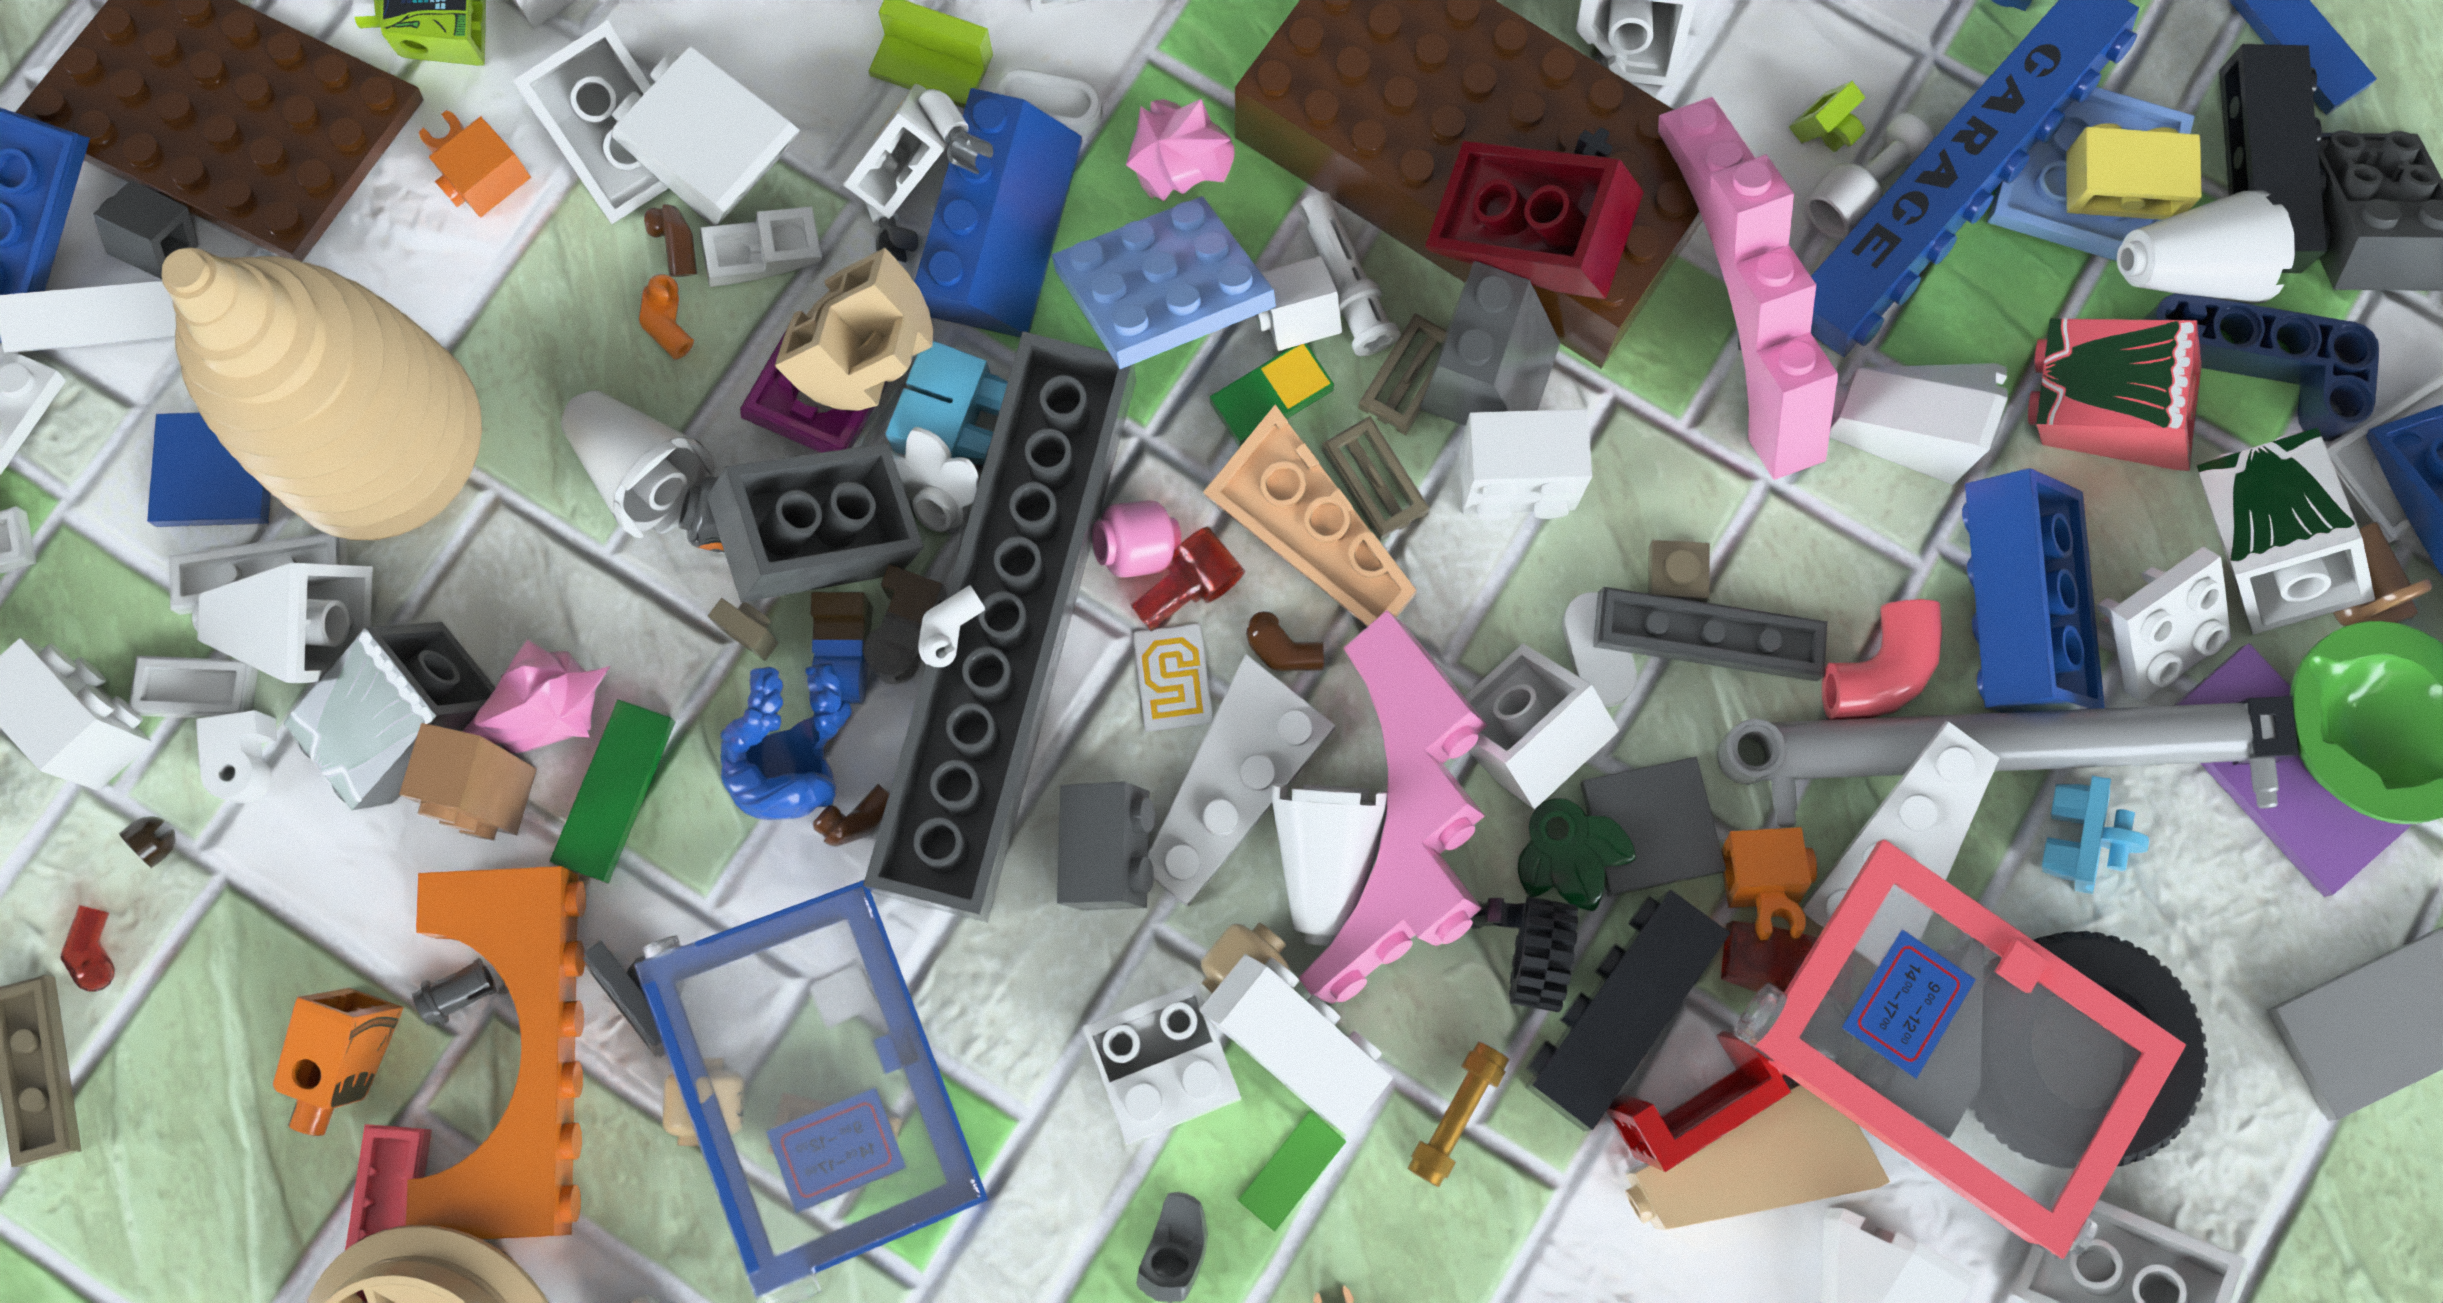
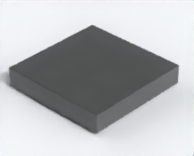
[1580,756,1726,897]

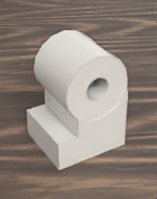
[196,710,277,804]

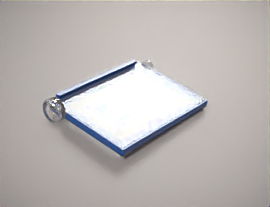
[634,879,988,1303]

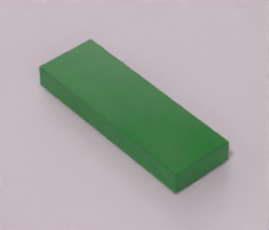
[549,699,676,884]

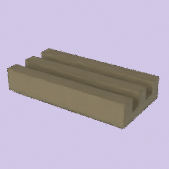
[1358,313,1446,435]
[1322,416,1430,542]

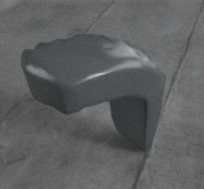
[1136,1192,1208,1303]

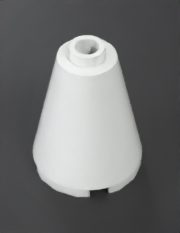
[2117,190,2295,304]
[561,390,715,538]
[1271,784,1387,946]

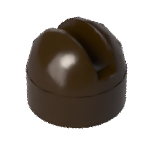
[119,816,176,868]

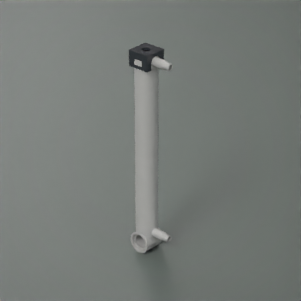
[1717,696,2299,828]

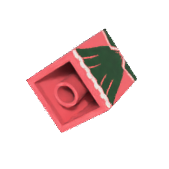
[2028,318,2202,471]

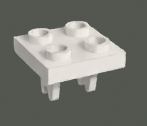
[2097,547,2231,702]

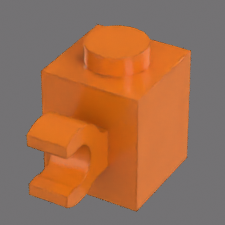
[419,110,532,218]
[1721,827,1817,940]

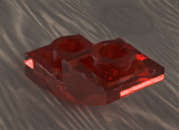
[1721,921,1853,1010]

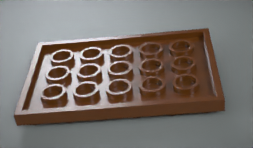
[16,0,424,262]

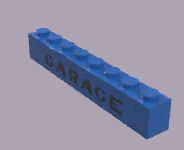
[1811,0,2139,358]

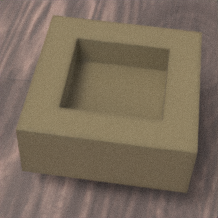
[1648,540,1710,602]
[707,597,779,661]

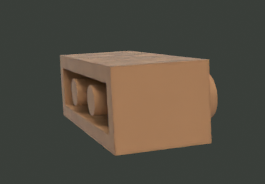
[399,723,537,841]

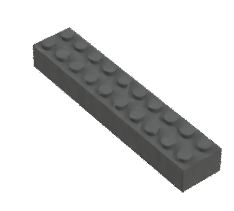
[863,331,1136,923]

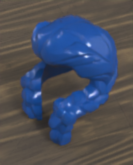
[720,663,852,820]

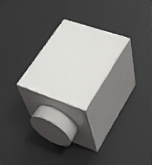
[1255,256,1342,351]

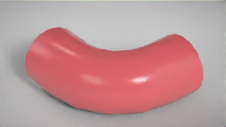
[1822,599,1942,720]

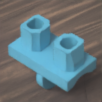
[2042,776,2150,894]

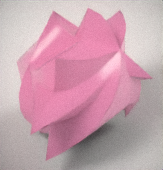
[1126,99,1235,201]
[462,640,610,753]

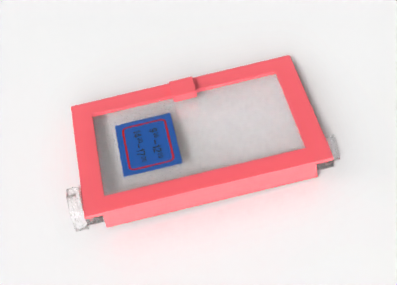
[1734,839,2186,1259]

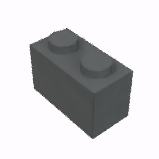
[1057,781,1155,910]

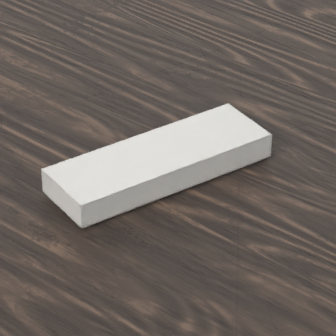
[0,281,176,353]
[169,533,348,615]

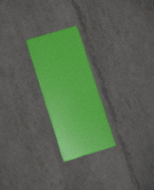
[1238,1111,1347,1232]

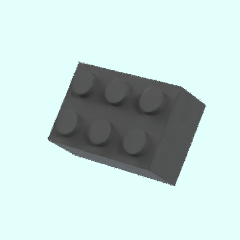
[707,443,924,603]

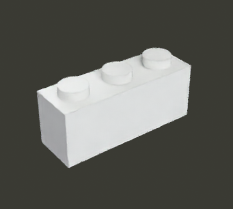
[1199,954,1393,1135]

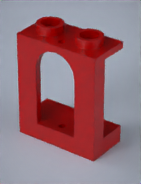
[1606,1031,1792,1172]

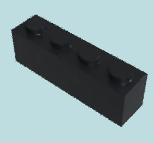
[2219,44,2331,273]
[1525,889,1730,1131]

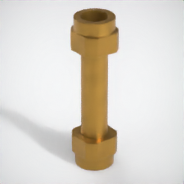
[1407,1041,1509,1188]

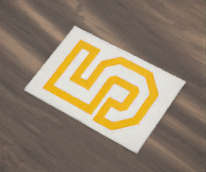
[1133,623,1213,732]

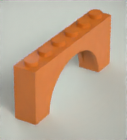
[406,866,586,1239]

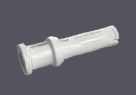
[1297,192,1401,356]

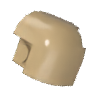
[775,248,933,411]

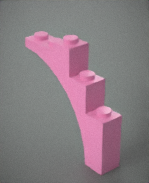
[1658,97,1838,480]
[1299,610,1488,1004]

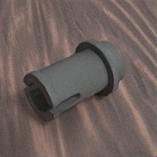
[412,958,497,1025]

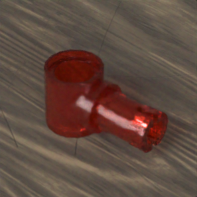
[1130,526,1246,632]

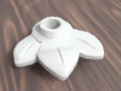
[893,427,979,532]

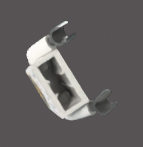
[843,84,993,262]

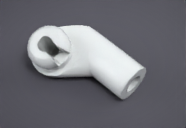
[918,585,985,667]

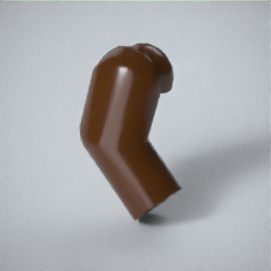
[644,204,697,277]
[1246,611,1324,671]
[813,783,889,847]

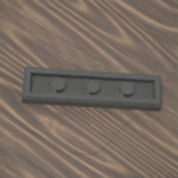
[1593,587,1828,681]

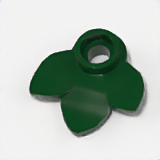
[1518,798,1636,911]

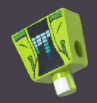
[352,0,486,66]

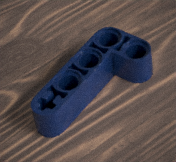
[2142,293,2379,441]

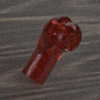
[60,905,115,992]

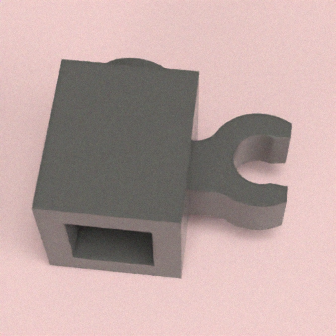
[93,180,199,279]

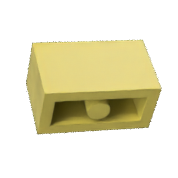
[2066,123,2202,220]

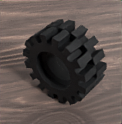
[1509,897,1578,1012]

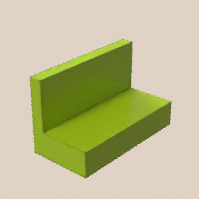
[868,0,993,109]

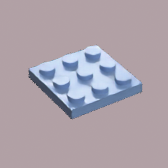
[1987,87,2195,261]
[1052,196,1276,369]

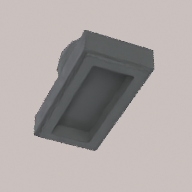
[583,940,685,1058]

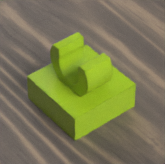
[1789,81,1866,152]

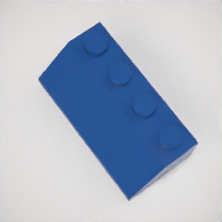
[914,88,1082,338]
[1962,468,2105,713]

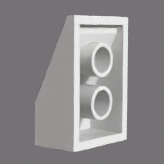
[513,21,668,224]
[2012,1183,2248,1303]

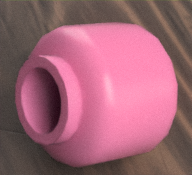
[1092,500,1181,577]

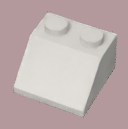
[1464,643,1619,809]

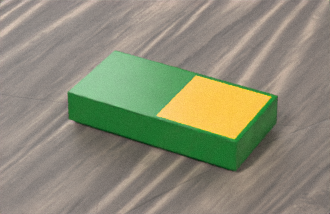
[1209,343,1334,448]

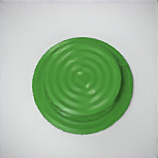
[2290,621,2443,824]

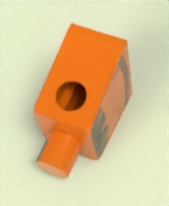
[273,988,404,1136]

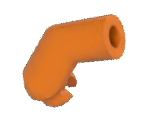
[639,274,694,359]

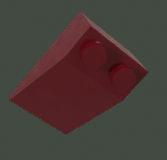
[1425,141,1644,299]

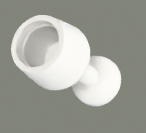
[1805,113,1935,240]

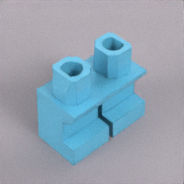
[885,341,1008,466]

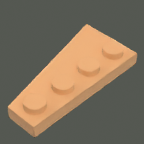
[1203,405,1417,627]

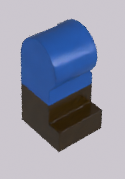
[810,592,873,704]

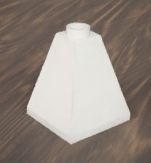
[192,563,373,683]

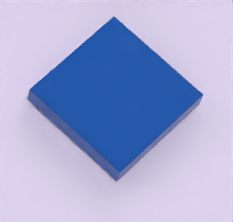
[147,413,271,527]

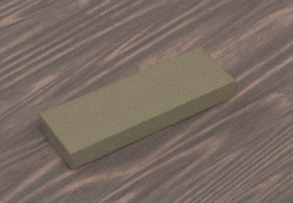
[0,975,82,1167]

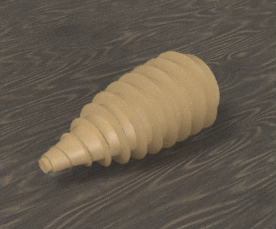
[162,248,482,541]

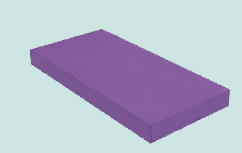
[2174,643,2413,897]

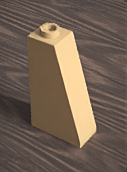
[1625,1082,1890,1230]

